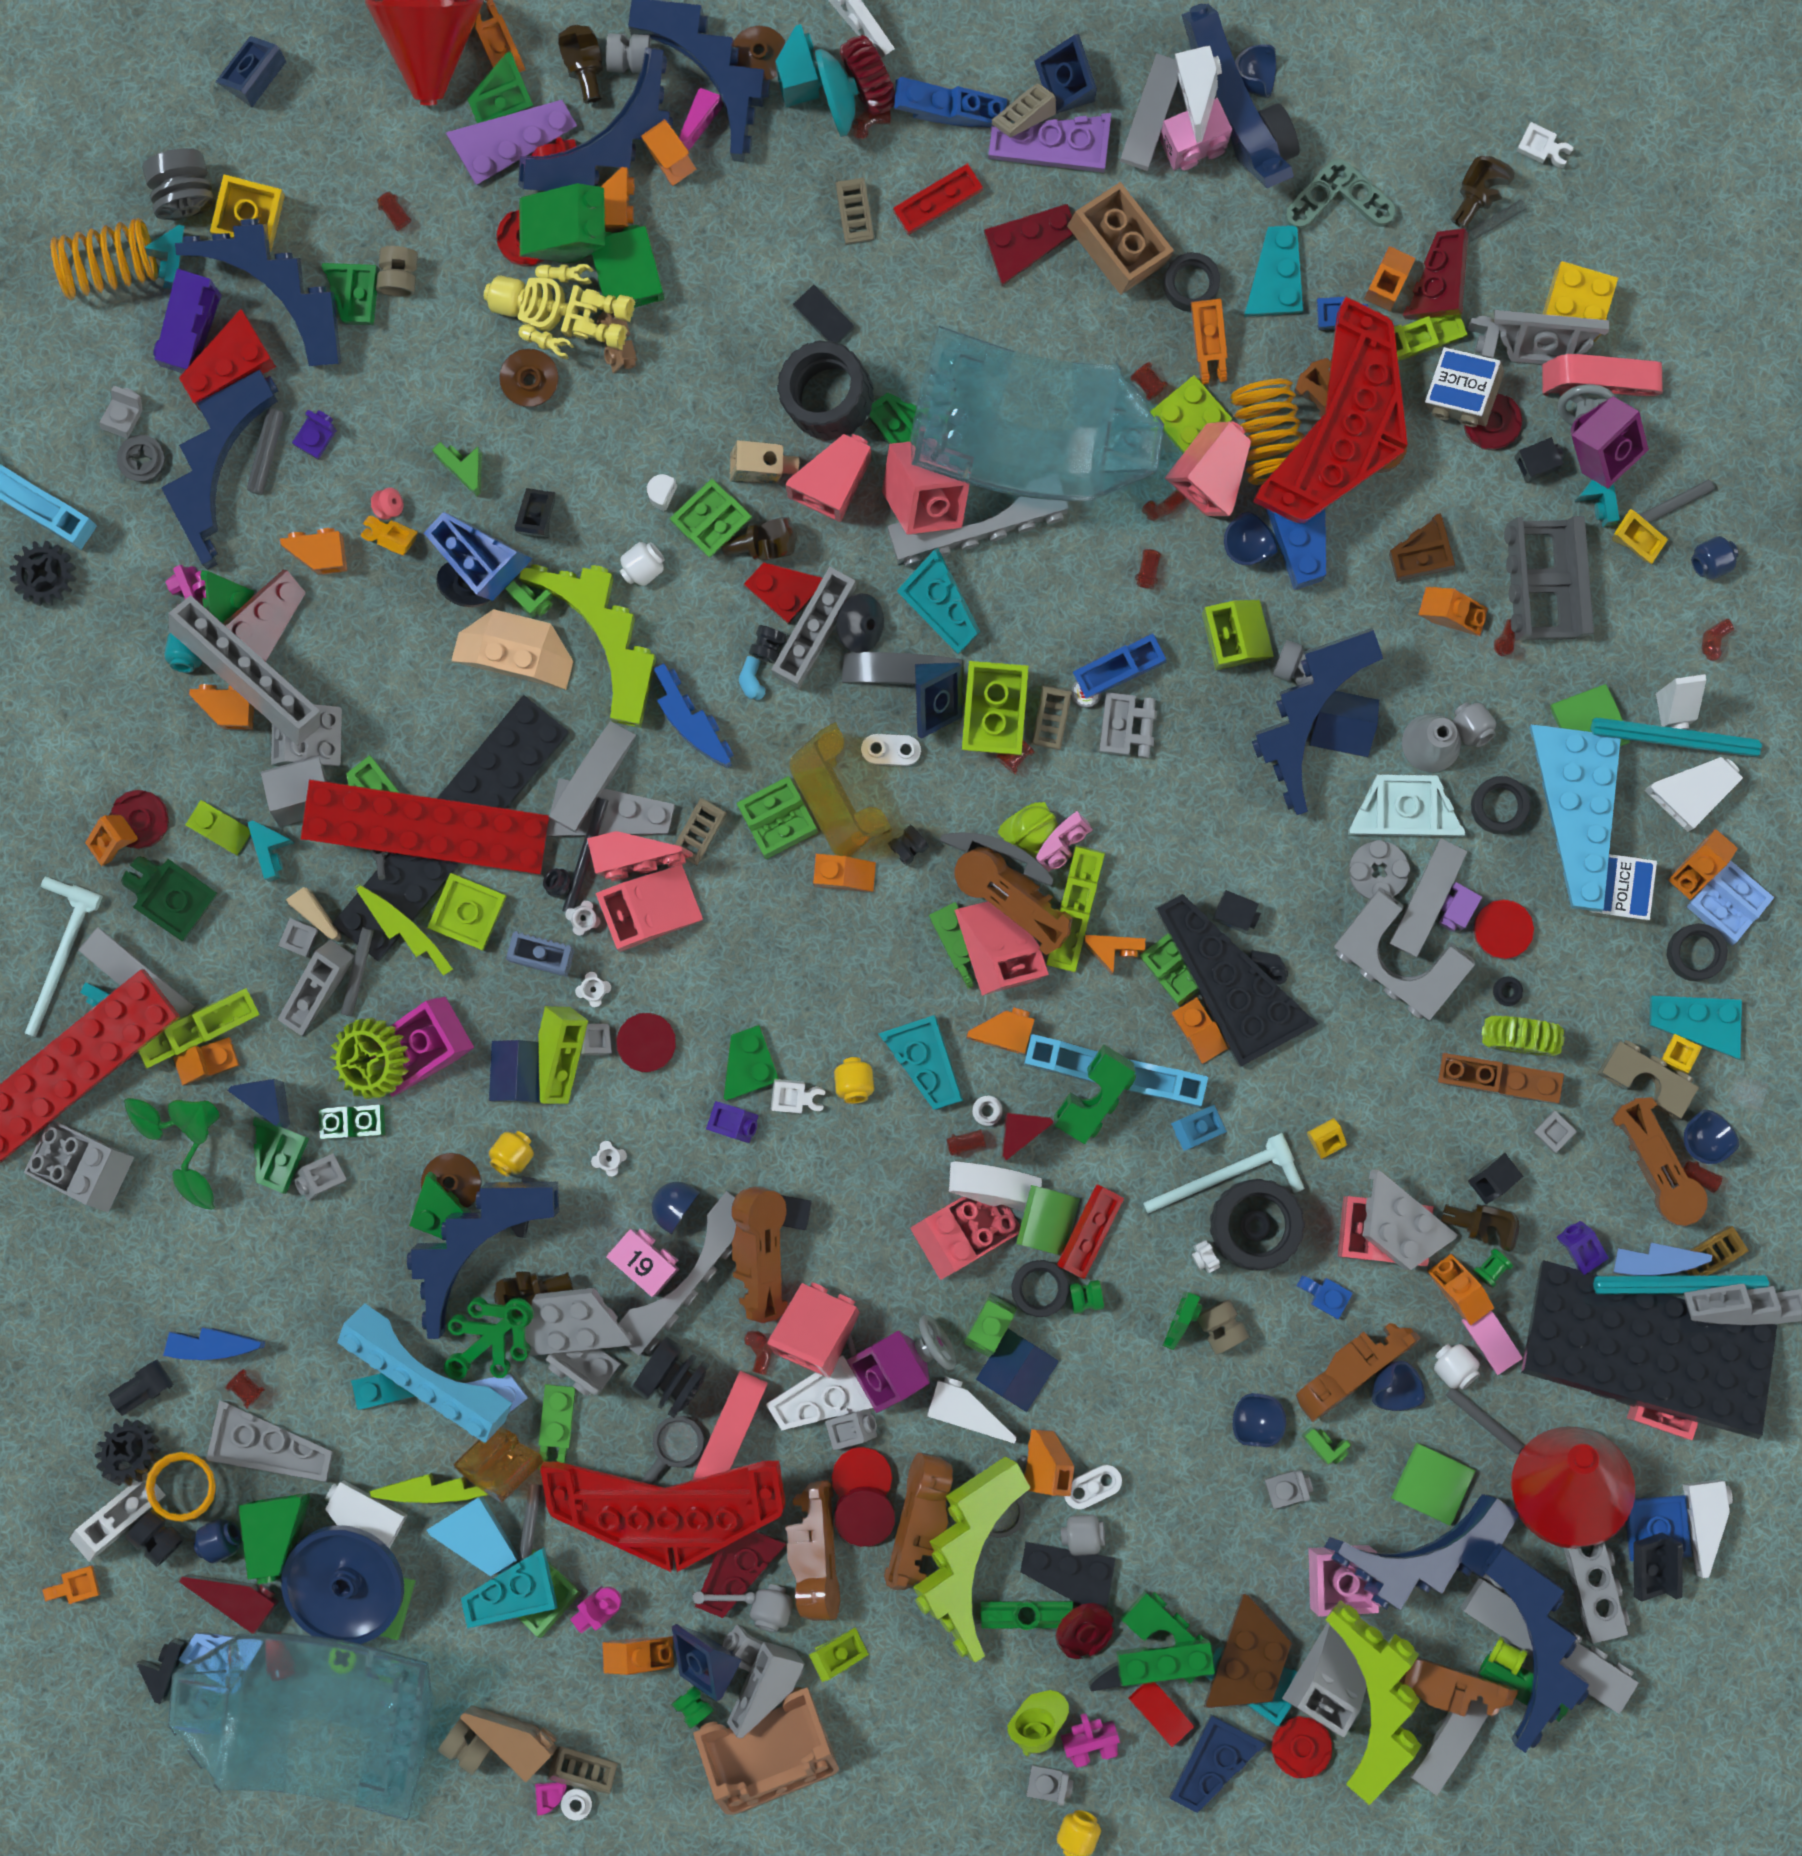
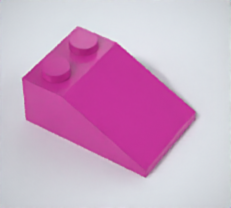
[369,996,474,1097]

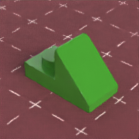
[432,442,482,497]

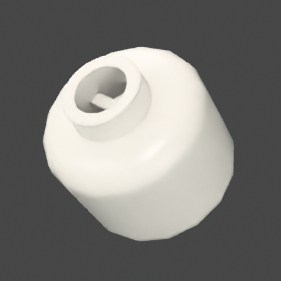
[620,542,665,586]
[1434,1344,1480,1390]

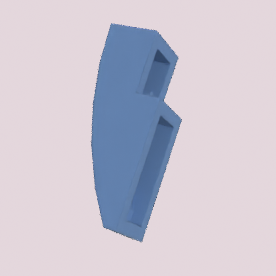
[1613,1243,1712,1276]

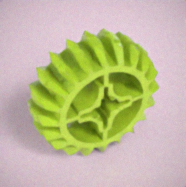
[1482,1015,1565,1056]
[329,1017,410,1099]

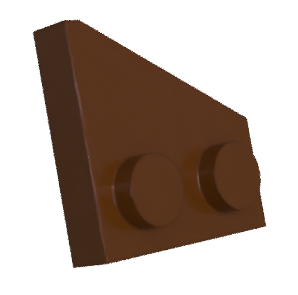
[1389,513,1455,582]

